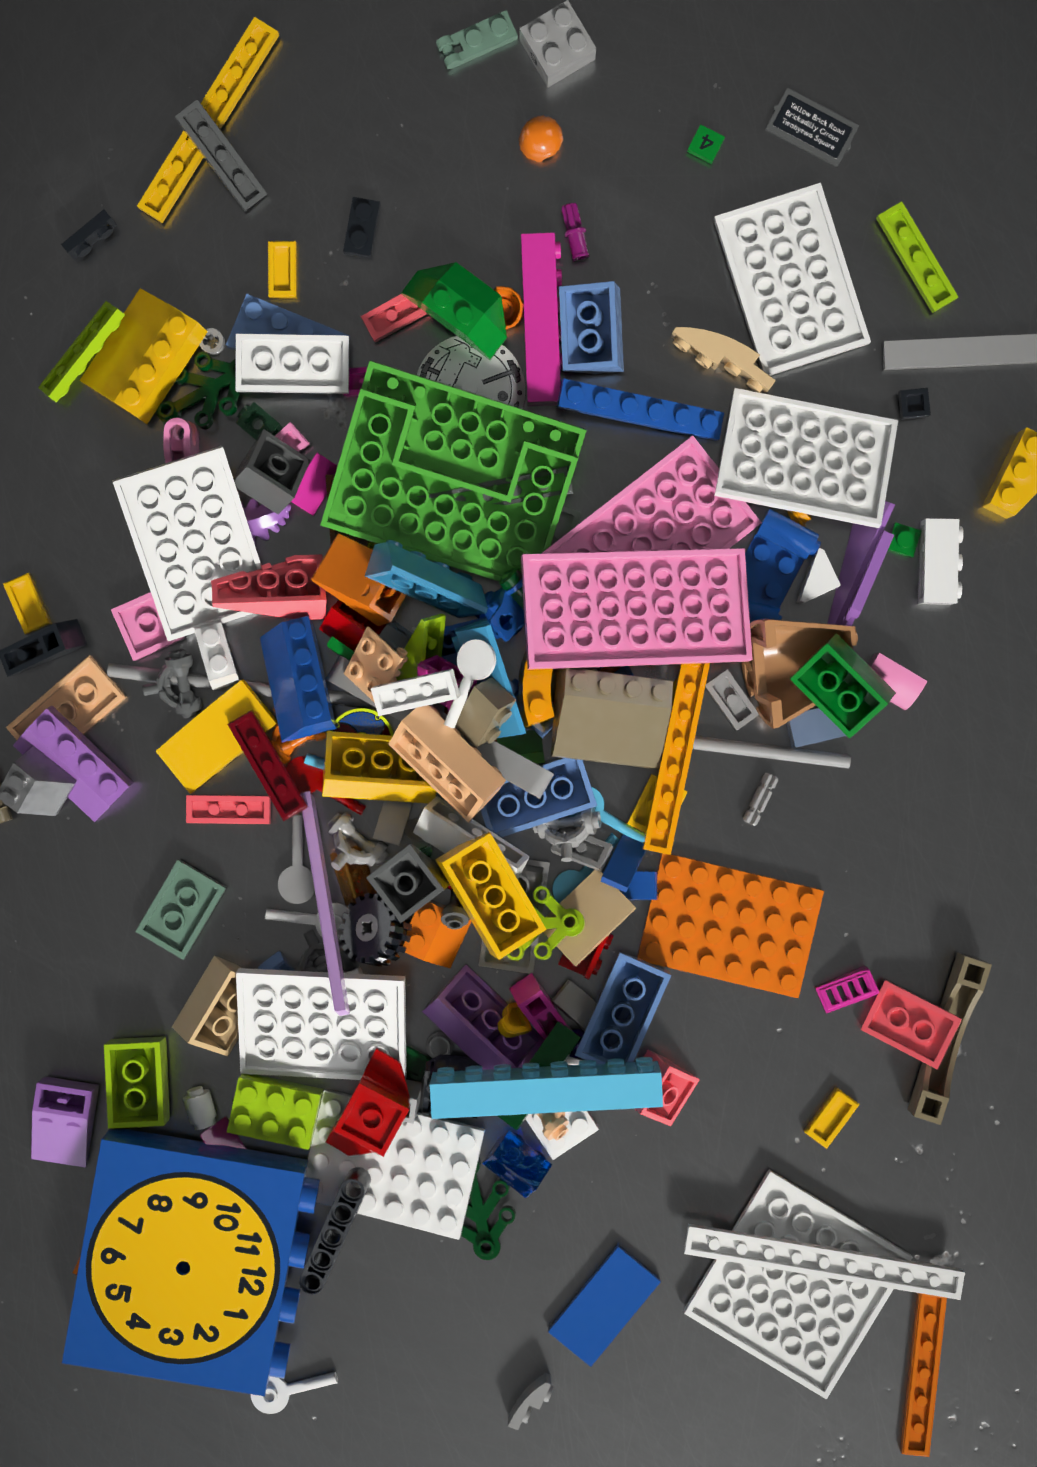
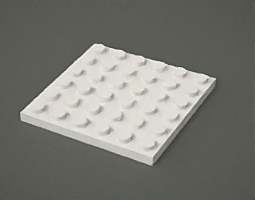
[683,1169,913,1399]

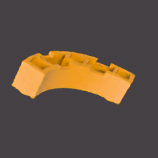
[517,652,555,728]

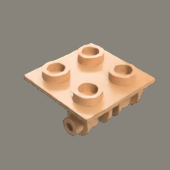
[344,627,408,703]

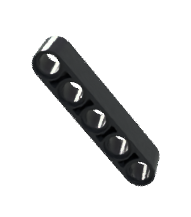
[299,1167,371,1295]

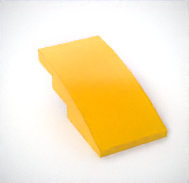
[156,679,278,794]

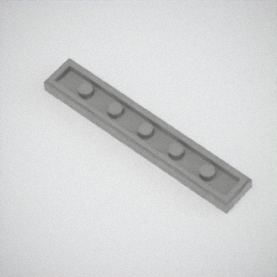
[882,334,1037,371]

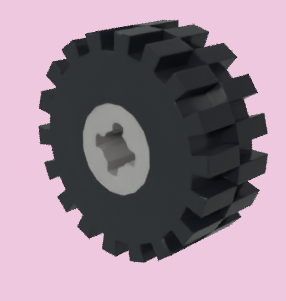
[339,893,412,967]

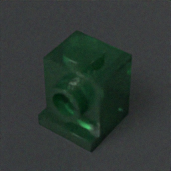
[236,402,283,440]

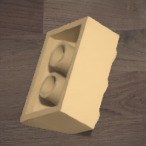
[172,956,241,1056]

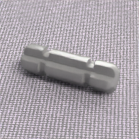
[743,773,778,826]

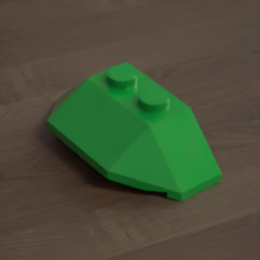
[401,262,507,360]

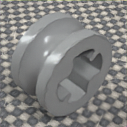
[200,328,225,355]

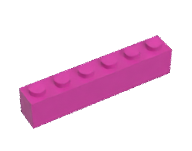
[521,233,563,407]

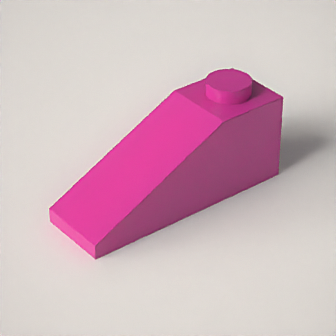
[509,973,572,1040]

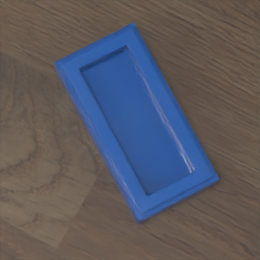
[601,835,646,892]

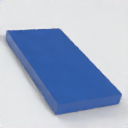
[548,1244,661,1367]

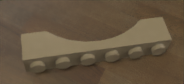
[907,952,992,1125]

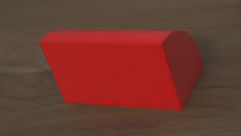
[319,600,386,652]

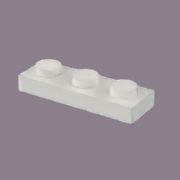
[371,669,460,716]

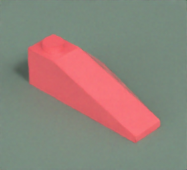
[211,554,327,620]

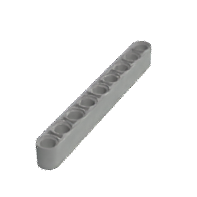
[326,655,554,799]

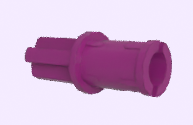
[562,203,590,261]

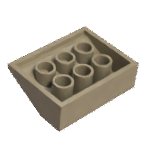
[551,668,673,769]

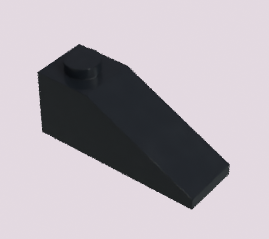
[0,619,87,677]

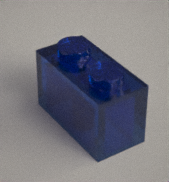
[482,1130,552,1198]

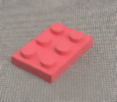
[861,980,962,1069]

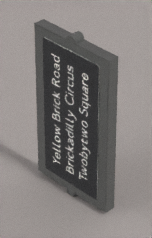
[765,87,859,167]

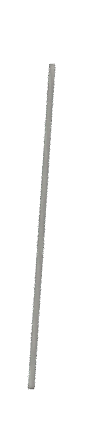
[107,663,851,768]

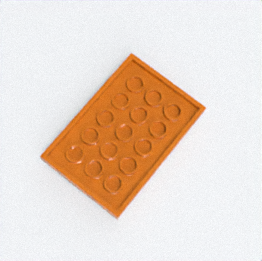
[637,853,824,998]

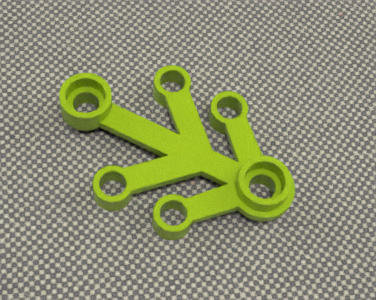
[507,886,585,961]

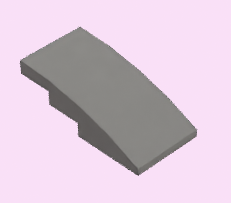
[478,859,550,974]

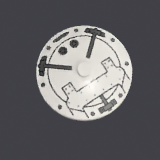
[417,336,525,409]

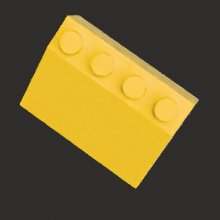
[79,288,208,424]

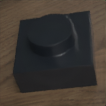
[898,388,931,420]

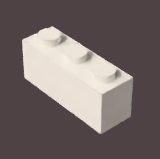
[918,518,963,605]

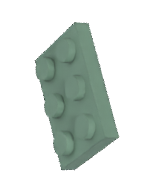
[135,859,227,960]

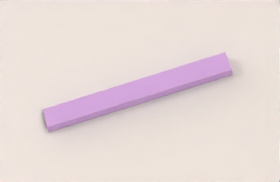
[301,791,350,1016]

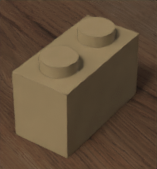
[455,677,516,748]

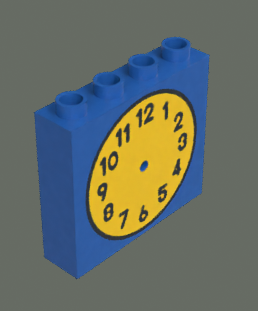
[62,1128,320,1396]

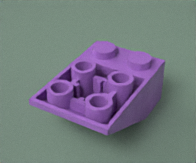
[31,1077,99,1168]

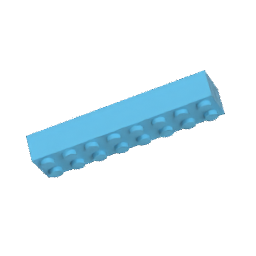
[430,1057,663,1119]

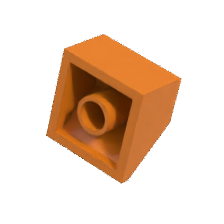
[403,900,472,969]

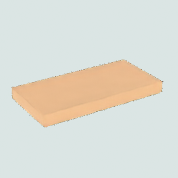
[6,655,127,740]

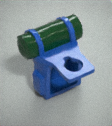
[475,567,525,642]

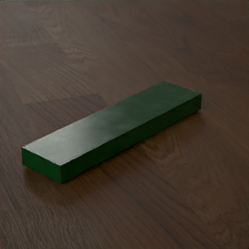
[498,1021,582,1130]

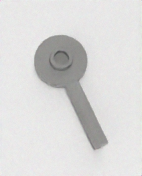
[278,815,315,904]

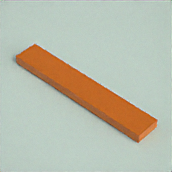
[900,1293,947,1457]

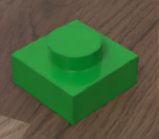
[888,522,922,558]

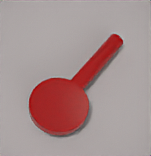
[286,756,366,815]

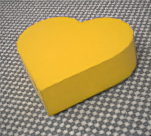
[498,1002,532,1038]

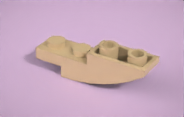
[671,327,776,394]

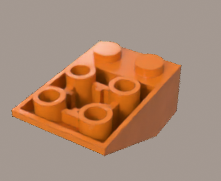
[311,533,406,626]

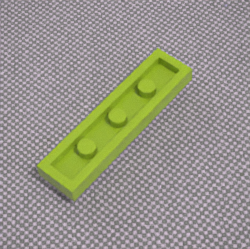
[876,201,958,314]
[38,301,125,403]

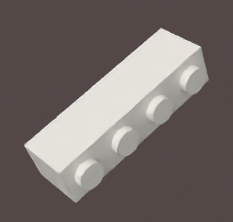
[413,796,530,879]

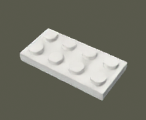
[236,334,349,394]

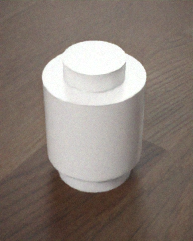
[182,1086,217,1130]

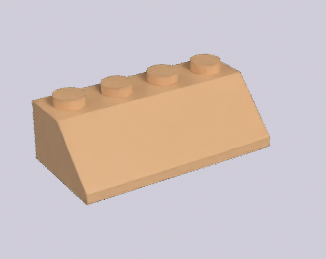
[388,705,506,823]

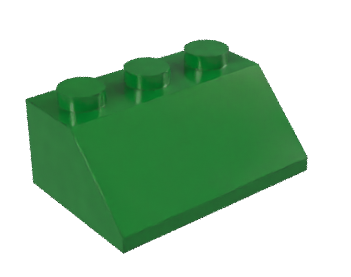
[790,633,896,739]

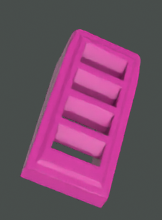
[815,966,879,1014]

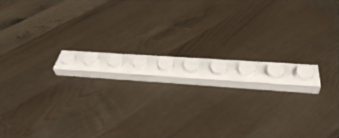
[683,1223,965,1300]

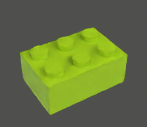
[104,1036,170,1129]
[227,1074,324,1150]

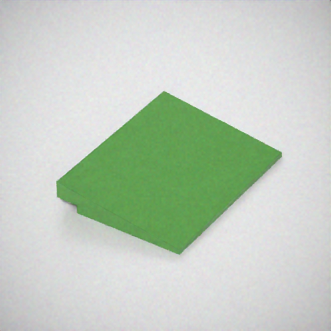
[320,360,587,582]

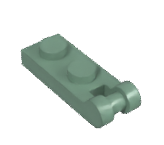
[436,10,518,69]

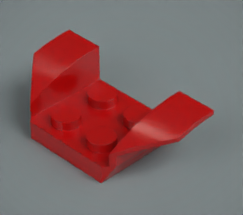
[325,1048,411,1157]

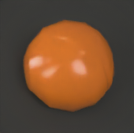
[518,115,563,162]
[493,286,524,330]

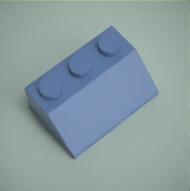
[559,281,624,374]

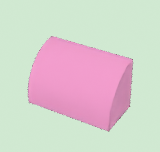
[868,653,928,710]

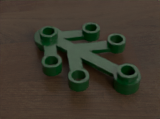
[157,352,240,430]
[461,1158,516,1260]

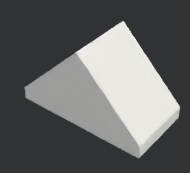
[796,548,841,604]

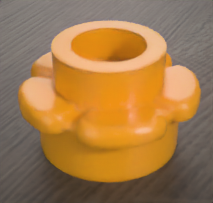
[787,510,812,526]

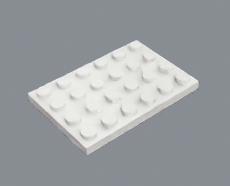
[713,183,871,376]
[714,388,898,528]
[112,446,261,641]
[236,968,407,1080]
[306,1089,485,1240]

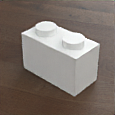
[194,622,239,691]

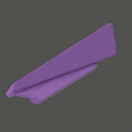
[827,501,895,626]

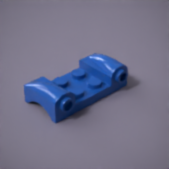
[745,509,821,623]

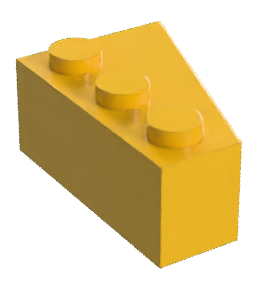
[982,427,1037,519]

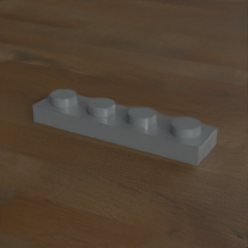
[175,100,267,212]

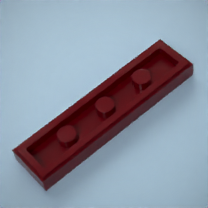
[227,710,309,821]

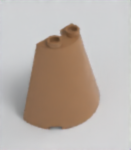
[742,619,858,729]

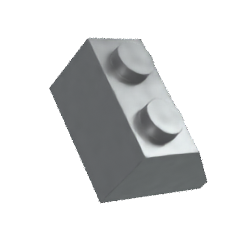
[0,746,77,816]

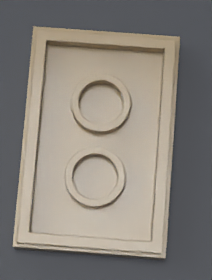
[543,870,636,966]

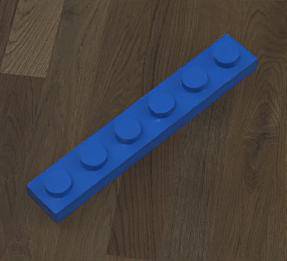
[557,379,724,441]

